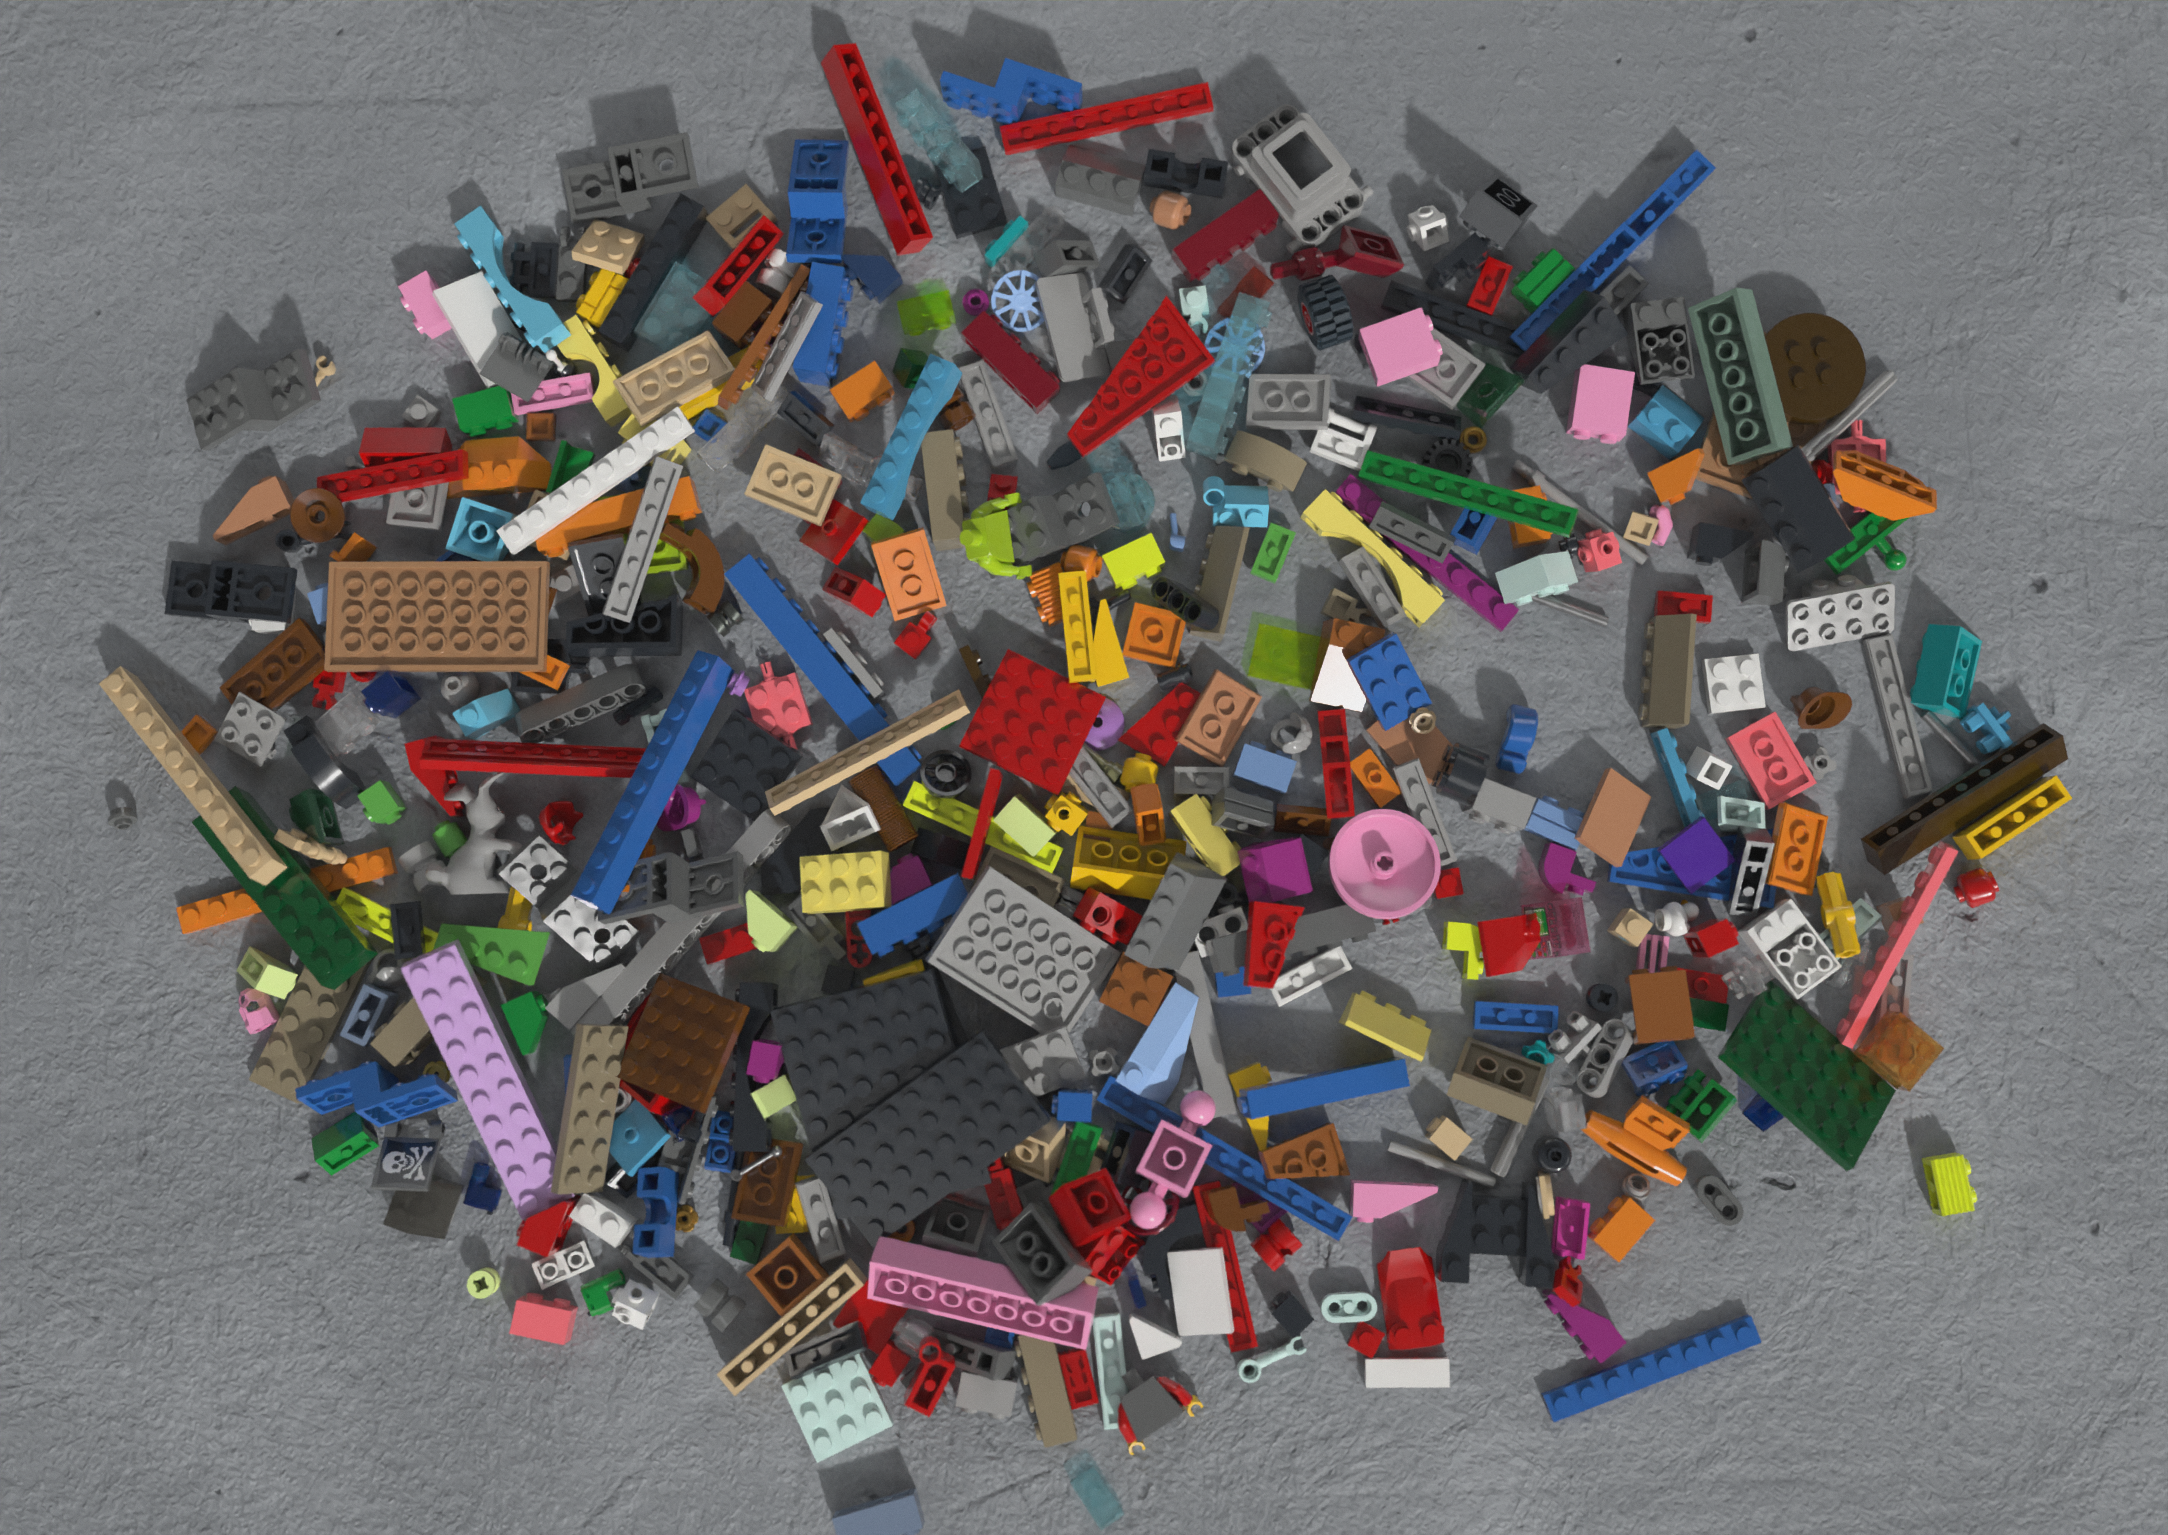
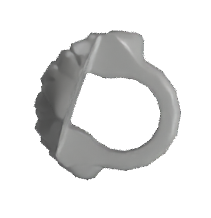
[1271,712,1313,754]
[368,948,412,989]

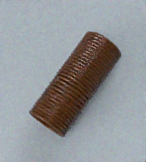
[849,765,919,852]

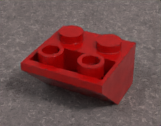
[1077,1224,1145,1286]

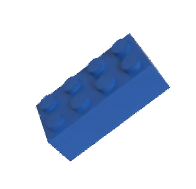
[793,262,853,387]
[857,873,968,958]

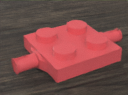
[1828,420,1886,513]
[744,662,813,750]

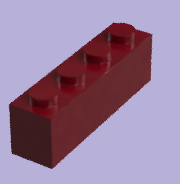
[1172,189,1279,283]
[961,311,1060,415]

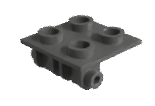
[479,332,554,402]

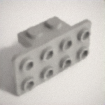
[1035,273,1115,382]
[1786,575,1895,651]

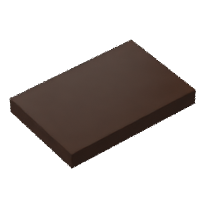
[731,1138,803,1228]

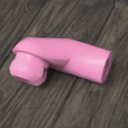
[1649,505,1673,546]

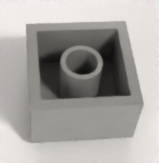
[1463,778,1536,834]

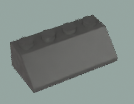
[1124,852,1227,970]

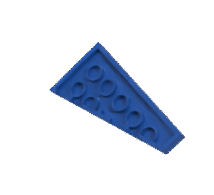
[1607,829,1776,908]

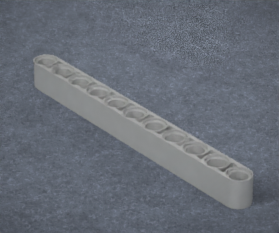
[571,809,792,1037]

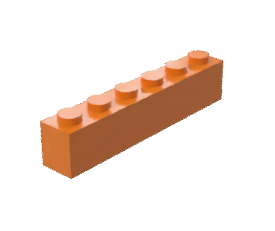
[536,476,702,557]

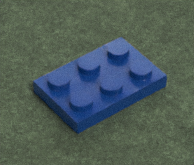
[1346,632,1432,731]

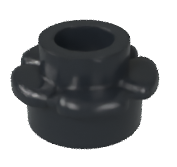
[1558,533,1579,559]

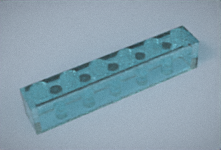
[1185,292,1272,460]

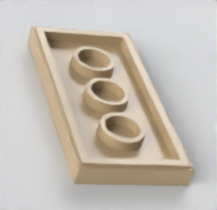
[613,330,735,427]

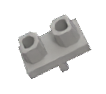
[1548,1011,1602,1064]

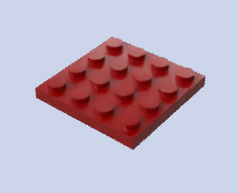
[959,649,1106,795]

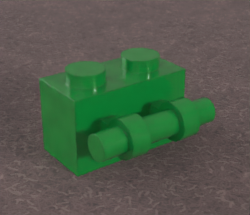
[1665,1069,1737,1143]

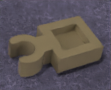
[1320,588,1371,624]

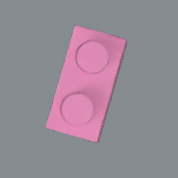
[398,271,452,340]

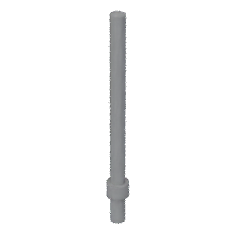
[1511,459,1648,565]

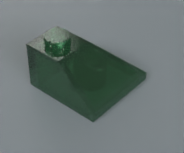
[289,788,345,846]

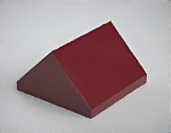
[1337,225,1404,278]

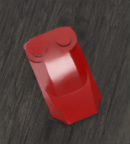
[1376,1247,1445,1350]

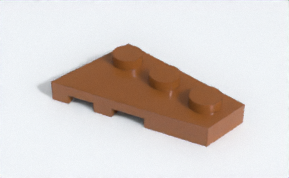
[1258,1122,1351,1179]

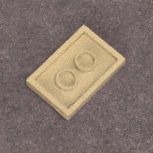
[744,444,842,526]

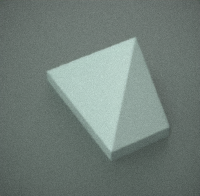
[1717,796,1766,832]

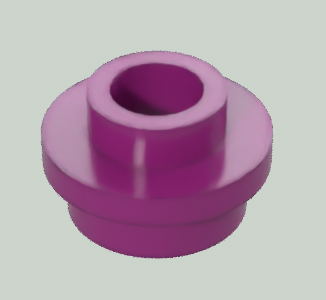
[962,289,989,316]

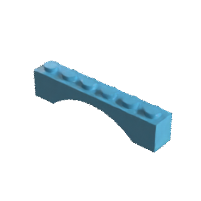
[860,354,963,521]

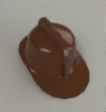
[1790,687,1852,729]

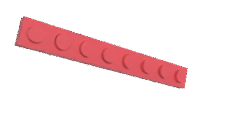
[1836,841,1958,1049]

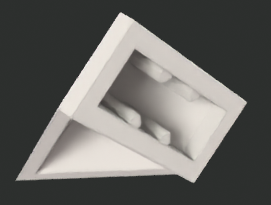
[820,785,881,851]

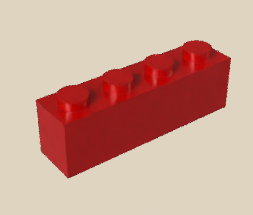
[692,215,784,316]

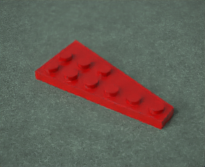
[1067,296,1215,458]

